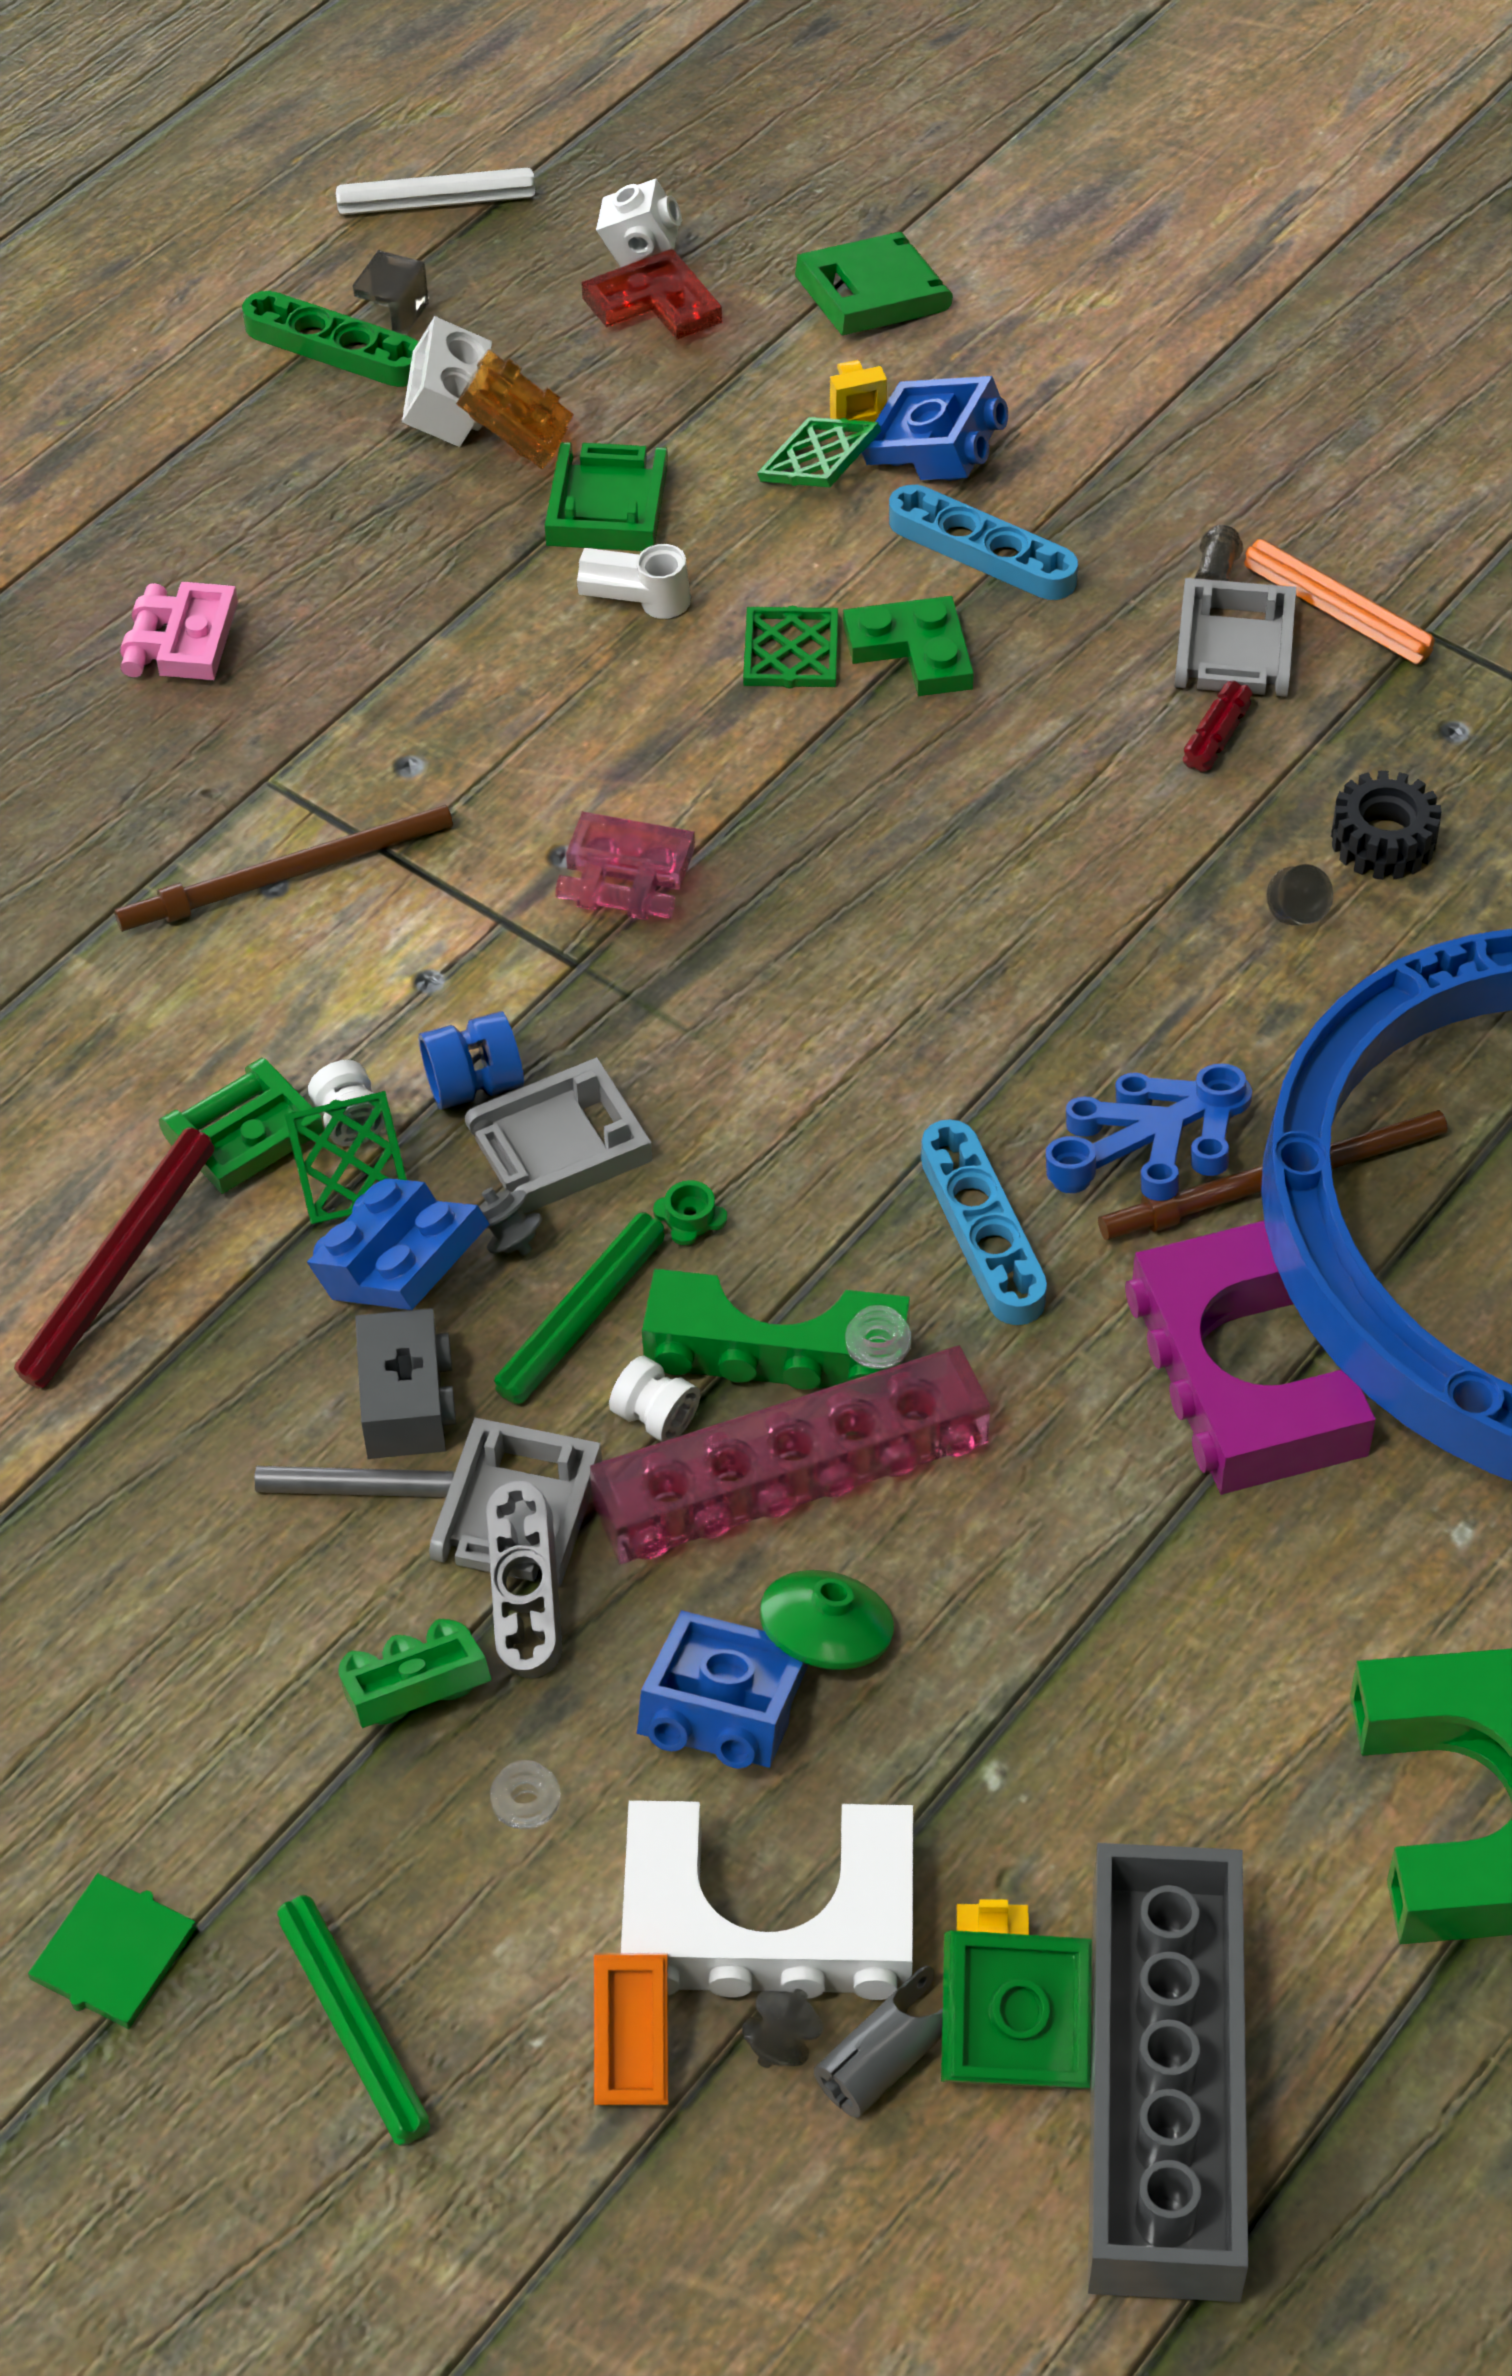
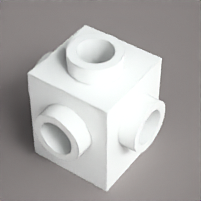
[596,179,682,268]

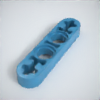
[889,485,1078,600]
[921,1119,1047,1325]

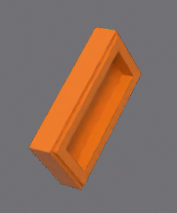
[594,1953,669,2105]

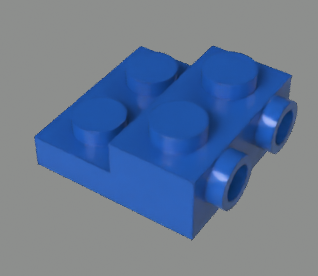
[862,376,1008,481]
[307,1178,490,1310]
[637,1610,809,1769]

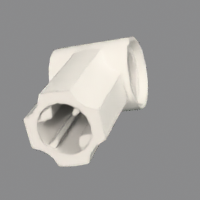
[577,544,691,619]

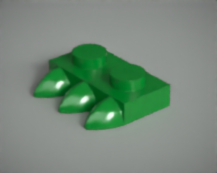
[338,1619,492,1729]

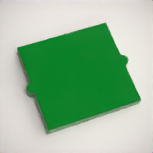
[28,1873,197,2029]

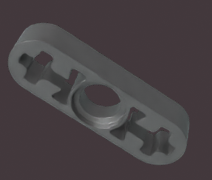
[487,1481,562,1678]

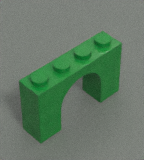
[1350,1648,1512,1945]

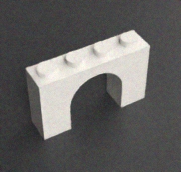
[621,1801,913,2000]

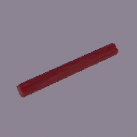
[14,1127,215,1389]

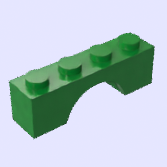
[642,1268,910,1397]

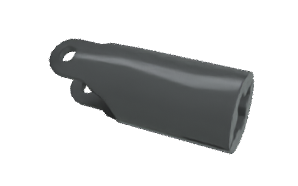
[814,1965,943,2118]

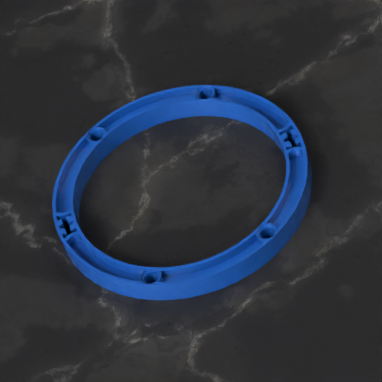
[1261,929,1512,1481]

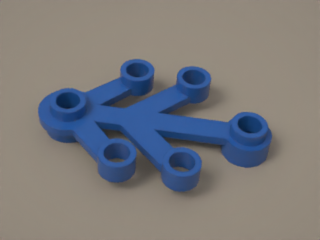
[1046,1064,1252,1201]

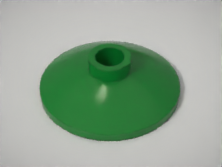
[759,1570,894,1670]

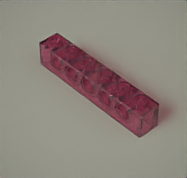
[590,1345,990,1565]

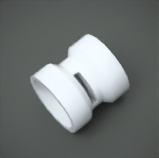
[308,1060,385,1146]
[609,1356,700,1444]

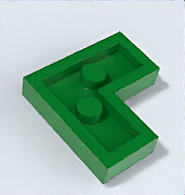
[843,596,974,696]

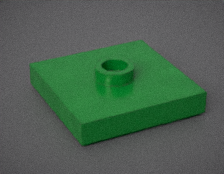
[941,1930,1092,2089]

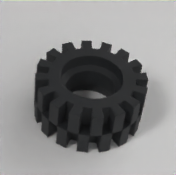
[1331,771,1442,880]

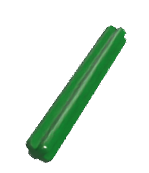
[494,1212,665,1405]
[277,1895,430,2146]

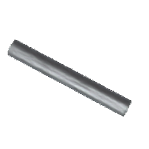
[255,1466,455,1497]

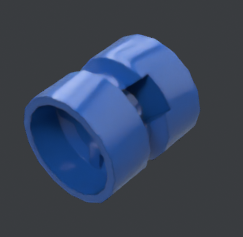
[418,1011,524,1110]

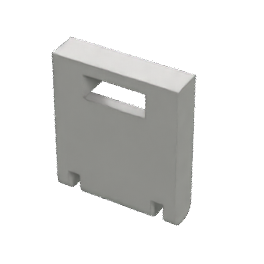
[1174,578,1296,697]
[465,1057,652,1213]
[429,1417,602,1587]

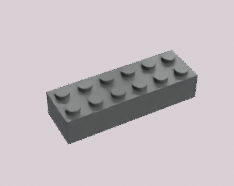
[1088,1843,1248,2302]

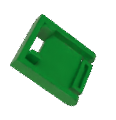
[795,232,953,336]
[545,442,668,551]

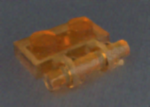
[456,349,574,469]

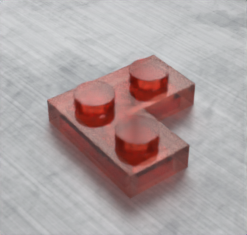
[581,248,722,340]

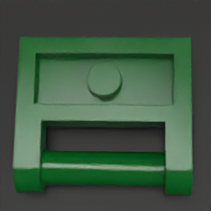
[159,1057,324,1194]

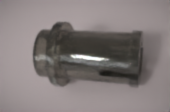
[1194,525,1244,581]

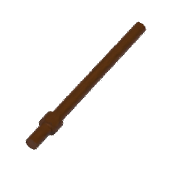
[114,805,453,932]
[1098,1110,1448,1241]

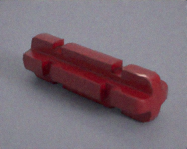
[1183,680,1253,772]

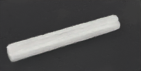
[336,168,535,215]

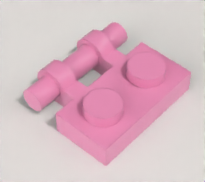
[120,582,238,680]

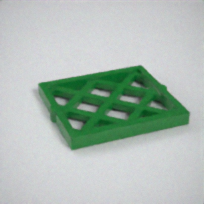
[757,417,881,488]
[743,605,838,689]
[284,1091,407,1225]

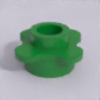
[653,1180,727,1245]

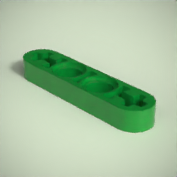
[242,291,419,387]

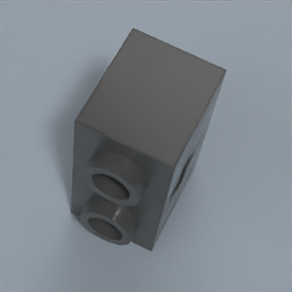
[355,1308,456,1459]

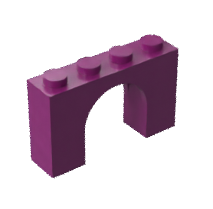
[1125,1220,1376,1495]

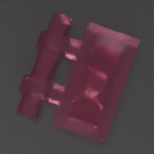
[555,811,695,920]

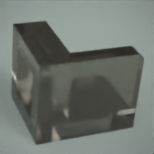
[353,250,429,335]

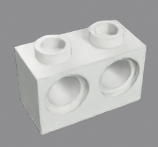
[402,316,495,447]

